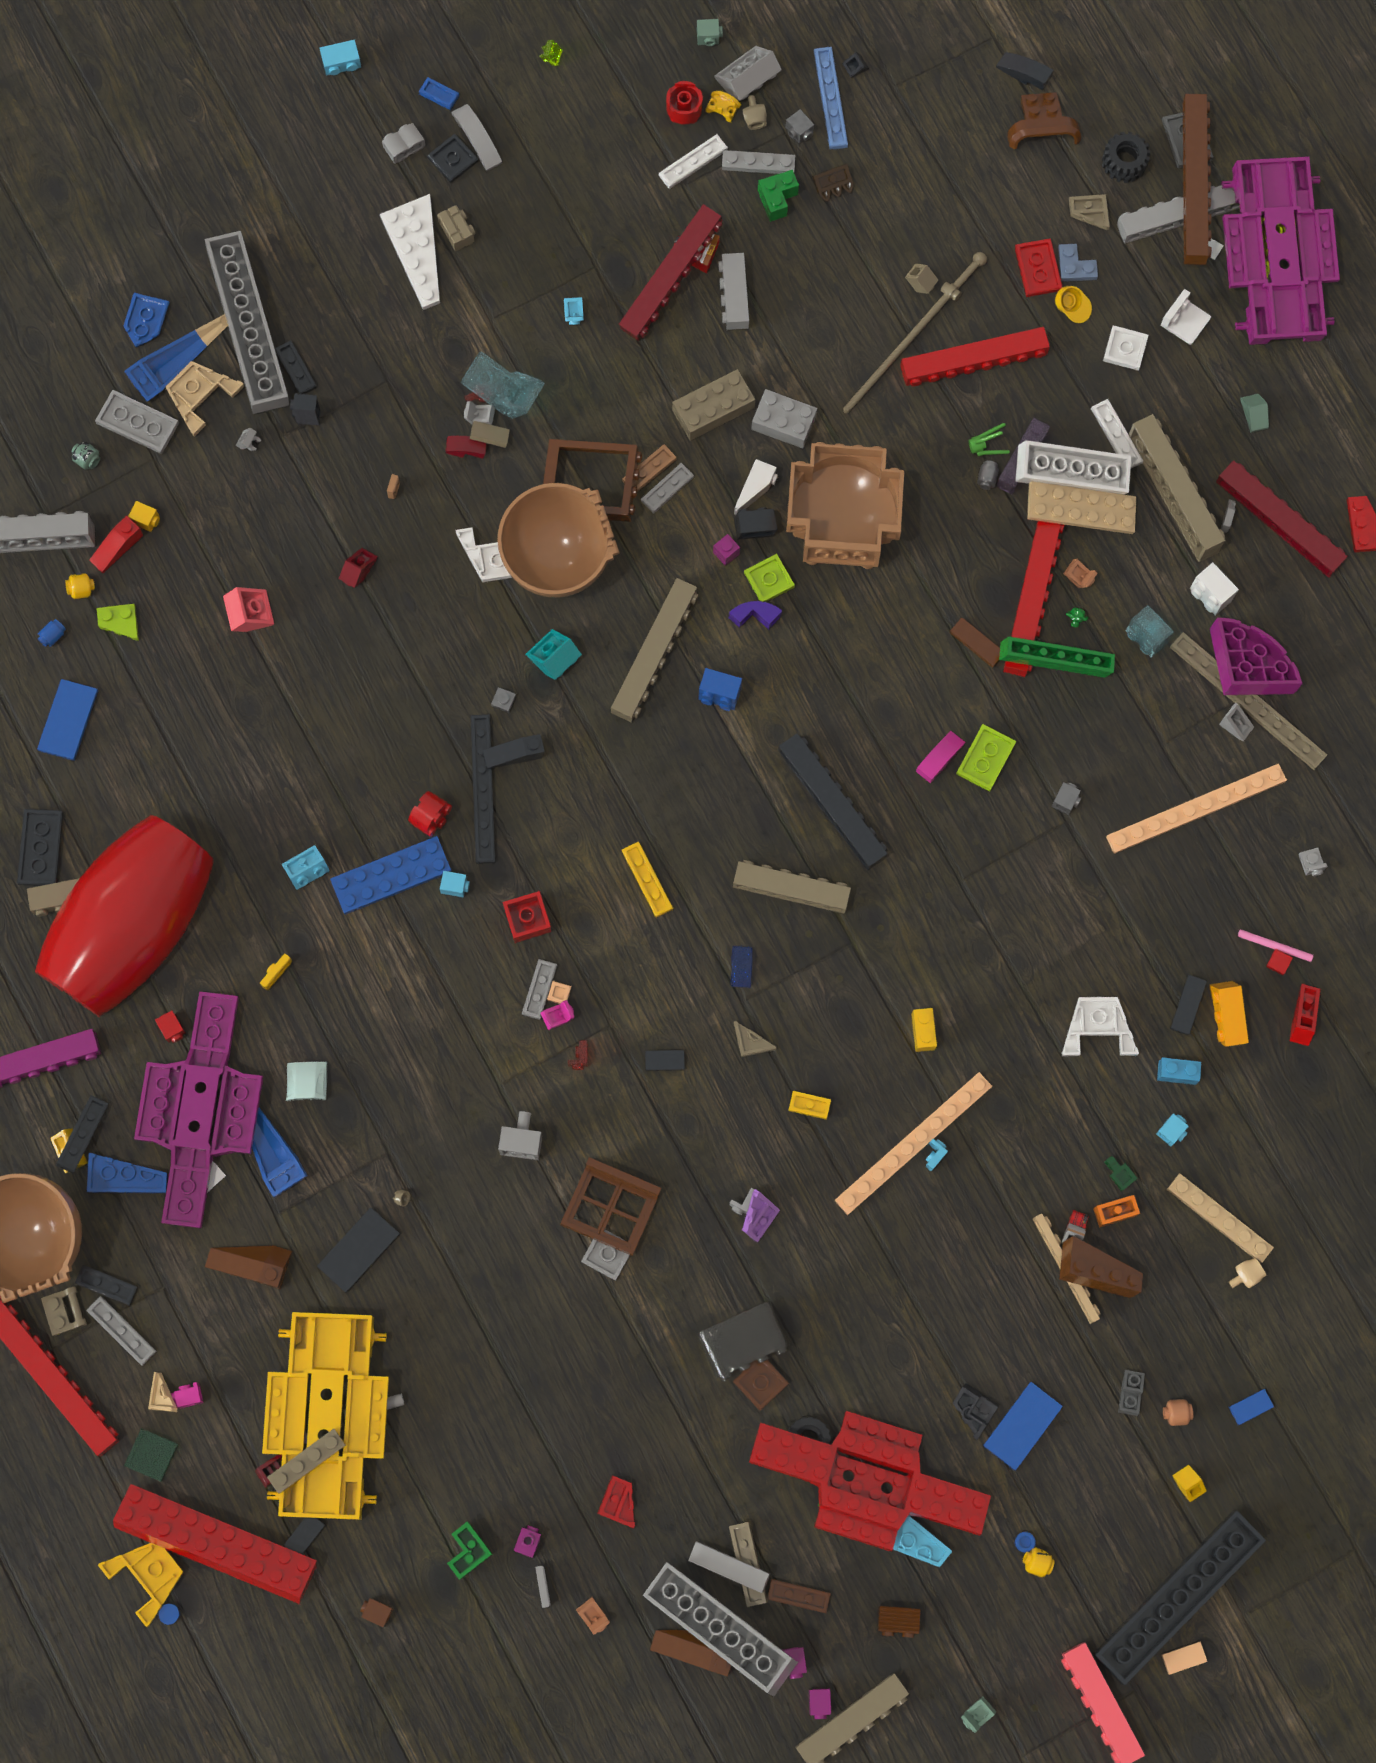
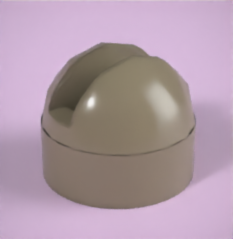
[393,1190,410,1206]

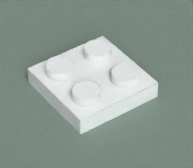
[1103,325,1148,371]

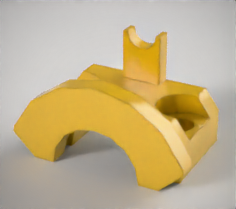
[706,91,741,122]

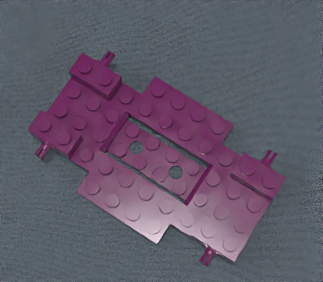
[1221,157,1340,345]

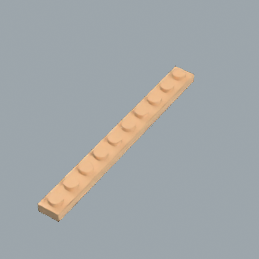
[1106,764,1287,854]
[835,1072,992,1216]

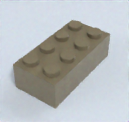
[672,369,755,441]

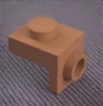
[1063,559,1097,588]
[576,1598,610,1634]

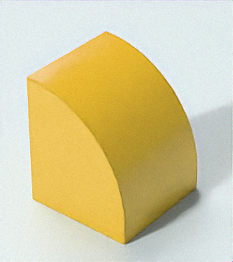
[1172,1465,1206,1502]

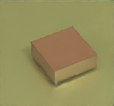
[387,474,400,499]

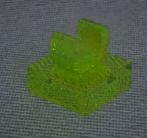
[539,40,562,66]

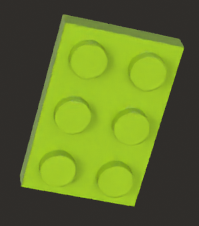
[956,724,1016,791]

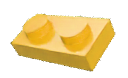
[788,1091,831,1119]

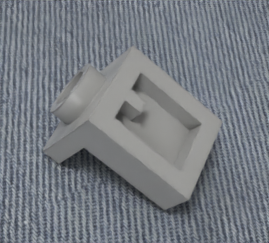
[1298,848,1328,877]

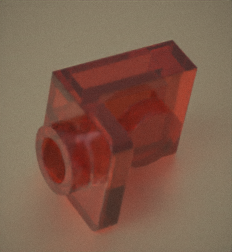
[568,1040,588,1070]

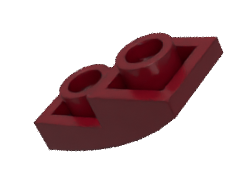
[446,436,486,458]

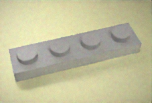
[722,150,795,174]

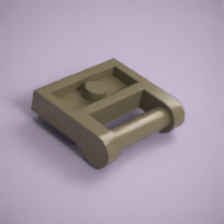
[41,1287,87,1336]

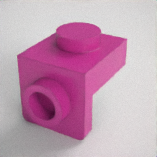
[540,1000,574,1030]

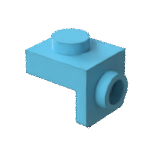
[564,297,584,325]

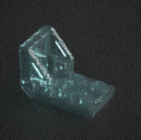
[460,351,545,418]

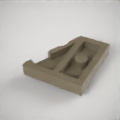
[1069,194,1110,230]

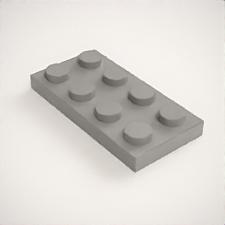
[95,390,179,454]

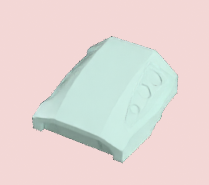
[286,1062,327,1101]

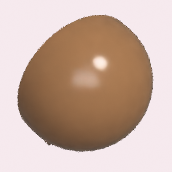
[498,483,620,598]
[0,1173,82,1303]

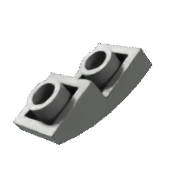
[1118,1370,1145,1416]

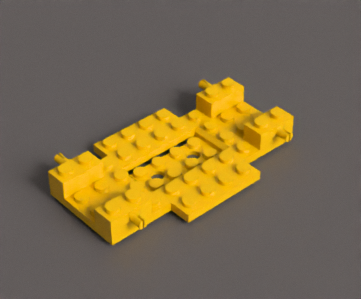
[262,1312,389,1520]

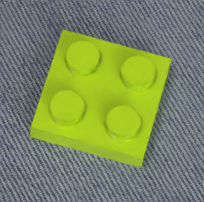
[744,554,795,602]

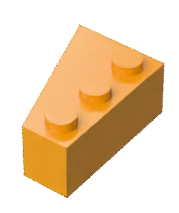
[1210,981,1249,1047]

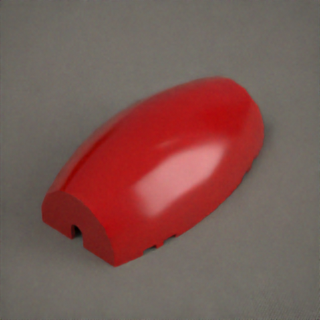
[35,815,214,1017]

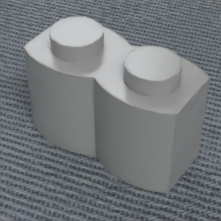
[382,123,425,164]

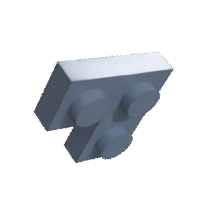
[1058,244,1098,281]

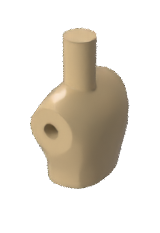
[1228,1258,1266,1288]

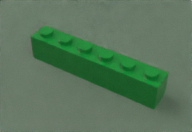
[999,637,1115,678]

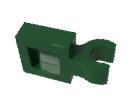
[1104,1156,1138,1191]

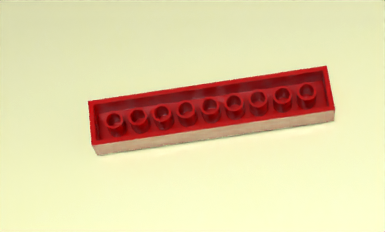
[113,1484,317,1604]

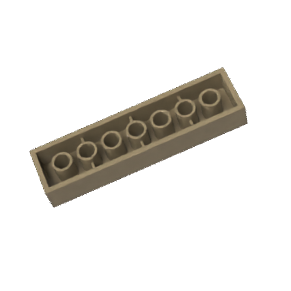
[1129,414,1225,562]

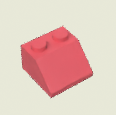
[223,587,274,632]

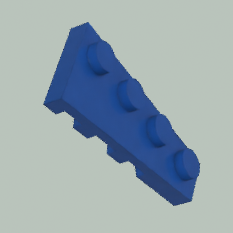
[87,1153,168,1193]

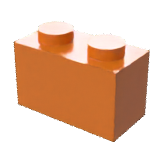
[1093,1195,1140,1228]

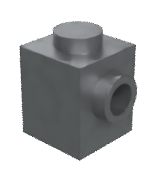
[786,109,814,143]
[1051,782,1081,815]

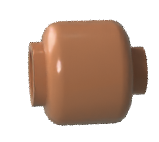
[1163,1399,1193,1426]

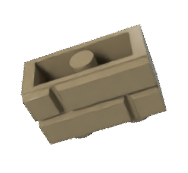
[437,205,475,251]

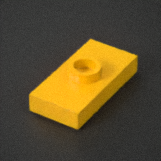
[260,953,292,990]

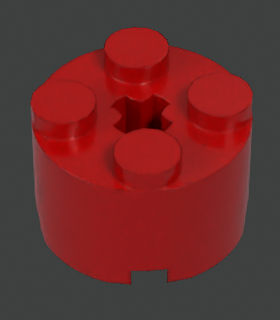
[666,81,703,124]
[408,791,452,837]

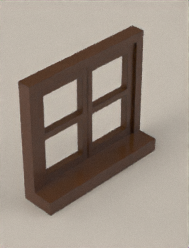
[560,1157,661,1256]

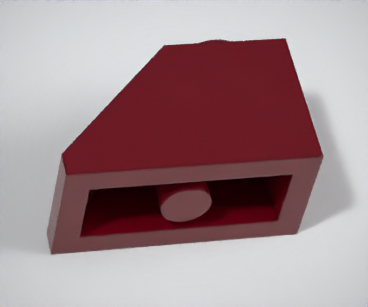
[339,548,378,588]

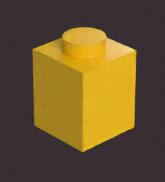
[128,501,160,532]

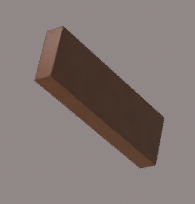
[949,618,1000,668]
[767,1579,831,1613]

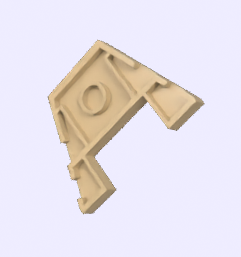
[166,361,244,437]

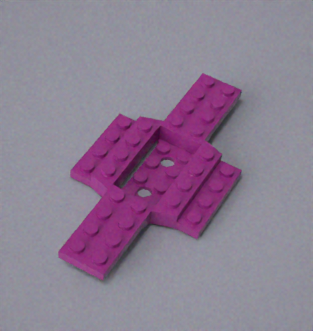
[134,992,263,1229]

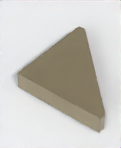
[733,1021,776,1057]

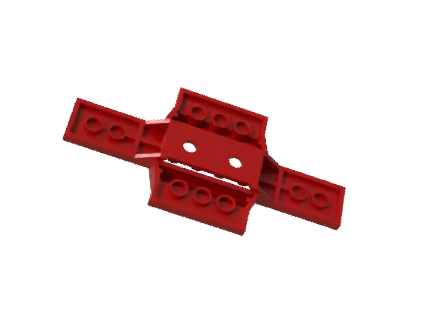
[749,1411,991,1551]

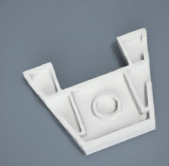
[456,528,512,582]
[1062,997,1139,1056]

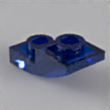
[730,946,752,988]

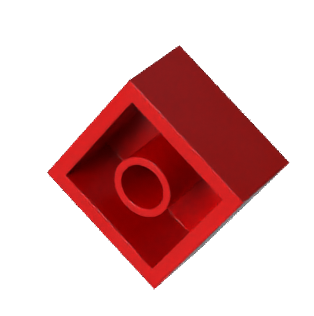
[503,891,551,943]

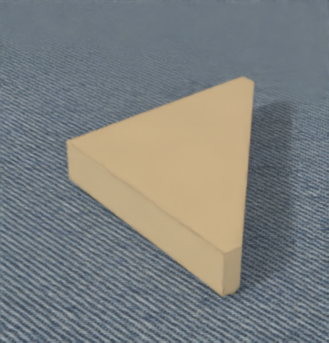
[148,1372,177,1412]

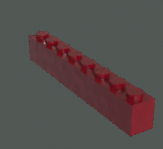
[619,204,723,341]
[1216,460,1347,578]

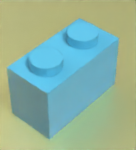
[320,39,361,76]

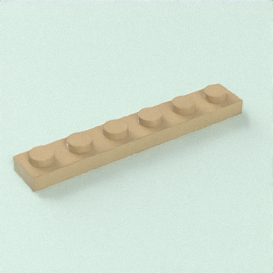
[1167,1173,1274,1264]
[1033,1214,1100,1324]

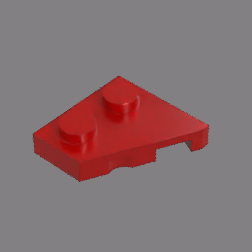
[597,1476,635,1528]

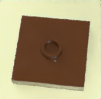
[733,1354,789,1411]

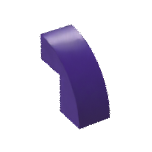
[729,601,782,630]

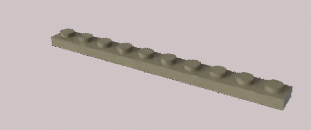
[1170,632,1327,770]

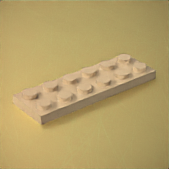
[1027,481,1136,534]

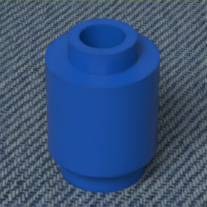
[38,619,66,647]

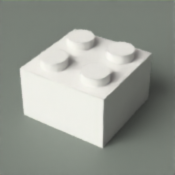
[1190,563,1239,615]

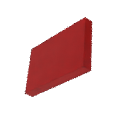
[1014,238,1062,297]

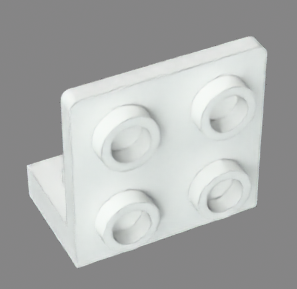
[1160,289,1211,345]

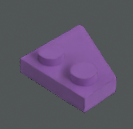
[742,1189,780,1242]

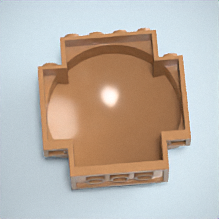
[786,442,904,569]

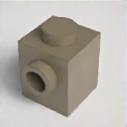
[905,264,938,294]

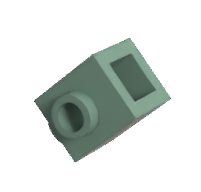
[697,19,723,46]

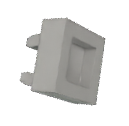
[236,428,261,451]

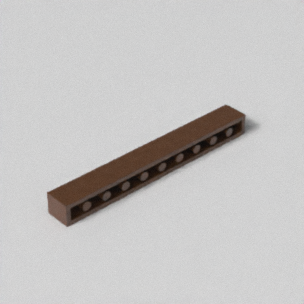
[1183,94,1212,265]

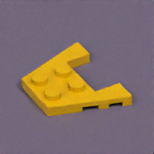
[98,1543,184,1627]

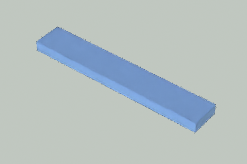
[814,47,848,150]

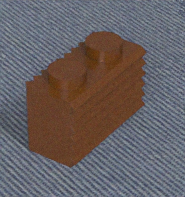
[877,1606,920,1638]

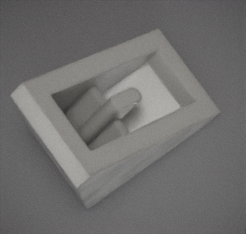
[1219,703,1254,741]

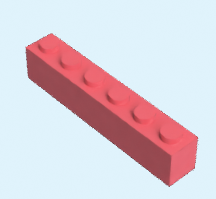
[1061,1642,1145,1763]

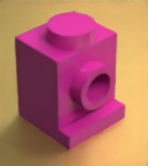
[171,1382,204,1409]

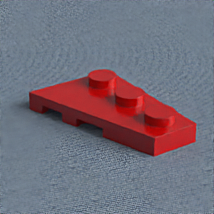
[1347,496,1376,552]

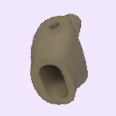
[743,95,767,130]

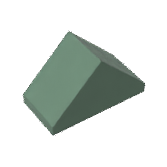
[1240,394,1269,433]

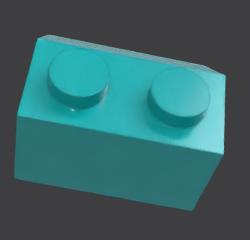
[526,629,582,680]

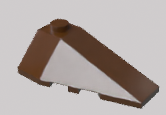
[205,1246,292,1289]
[650,1630,731,1677]

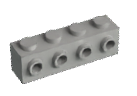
[718,253,749,330]

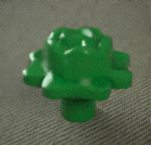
[1066,608,1089,627]

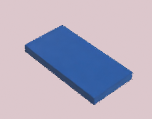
[37,679,98,761]
[983,1382,1063,1471]

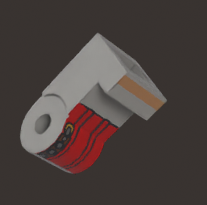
[1061,1210,1088,1243]

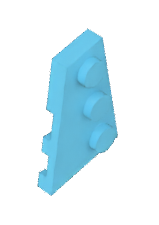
[893,1515,952,1567]

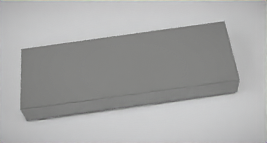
[641,463,694,514]
[522,959,557,1020]

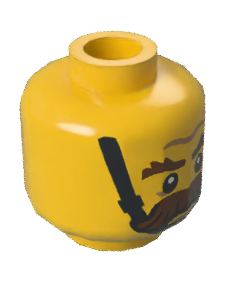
[1023,1547,1054,1577]

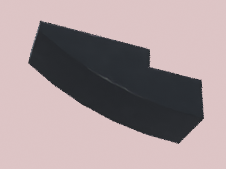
[996,52,1054,91]

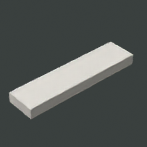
[659,134,728,189]
[1091,399,1143,469]

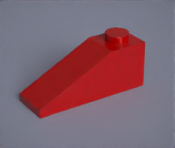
[89,516,143,573]
[1290,984,1320,1046]

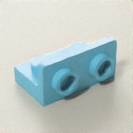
[282,845,329,889]

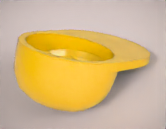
[1055,286,1092,323]

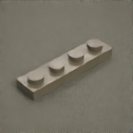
[267,1429,346,1494]
[729,1522,768,1607]

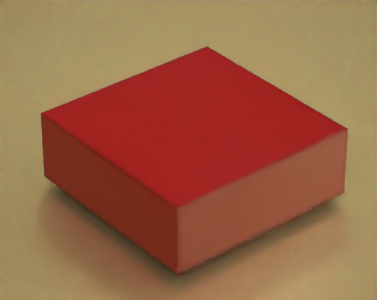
[1266,949,1292,975]

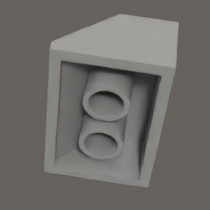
[714,46,782,100]

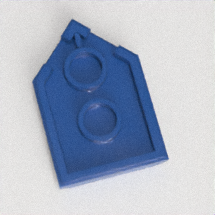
[123,293,169,348]

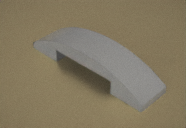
[451,104,502,172]

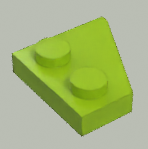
[97,604,139,641]

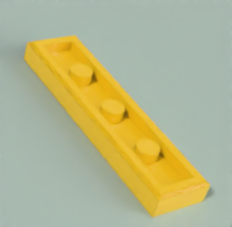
[622,842,673,918]

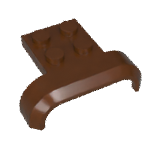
[1007,92,1081,149]

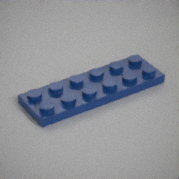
[330,836,452,915]

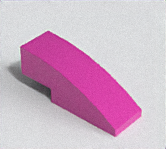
[916,731,965,783]

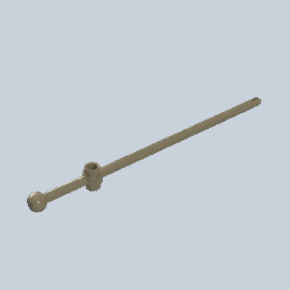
[843,252,987,413]

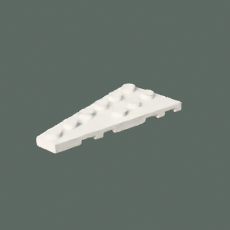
[380,194,440,310]

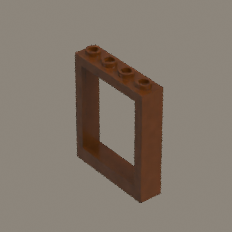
[543,439,642,522]

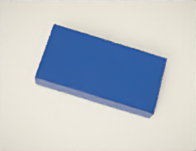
[419,77,459,110]
[1229,1389,1274,1425]

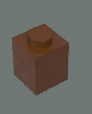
[360,1598,394,1627]

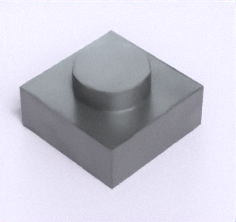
[491,687,516,713]

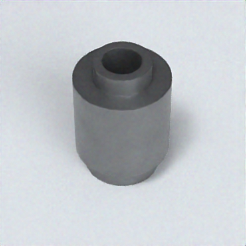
[977,461,999,490]

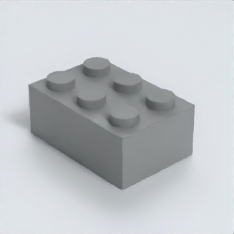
[751,389,817,449]

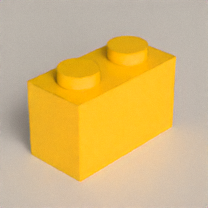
[911,1008,937,1052]

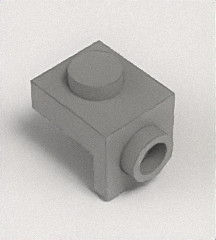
[464,401,495,425]
[730,1188,755,1215]

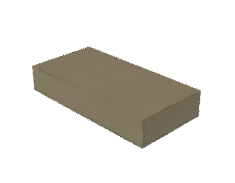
[470,421,510,448]

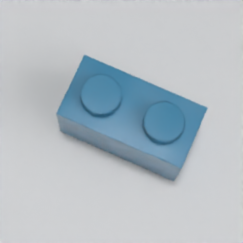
[1157,1058,1201,1085]

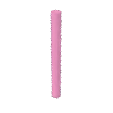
[1238,929,1313,962]

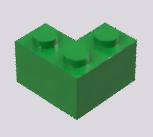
[758,170,799,222]
[447,1521,493,1580]

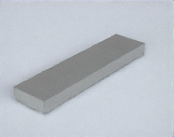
[86,1296,157,1366]
[688,1541,770,1593]

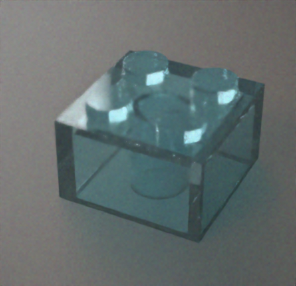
[1126,605,1174,658]

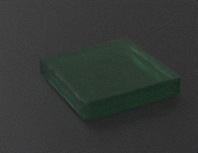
[124,1428,178,1482]

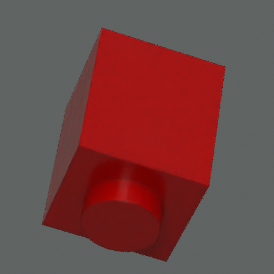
[155,1010,186,1043]

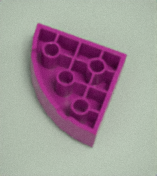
[1210,617,1302,695]

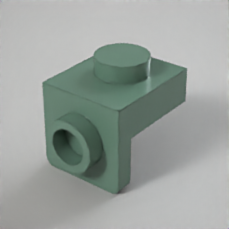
[961,1696,996,1733]

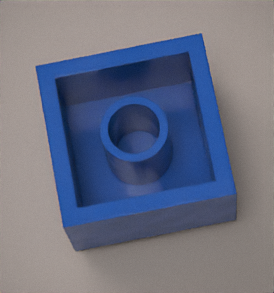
[698,668,742,711]

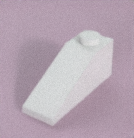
[734,459,778,515]

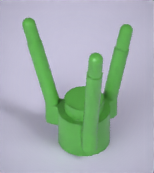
[968,423,1010,456]

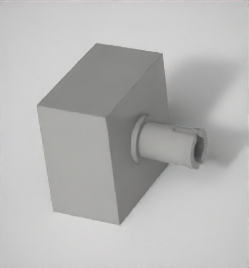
[498,1111,542,1160]

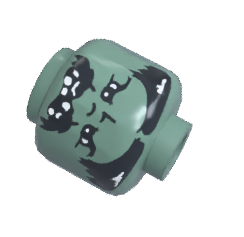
[72,442,100,470]

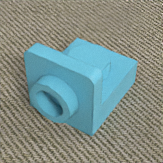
[925,1139,948,1171]

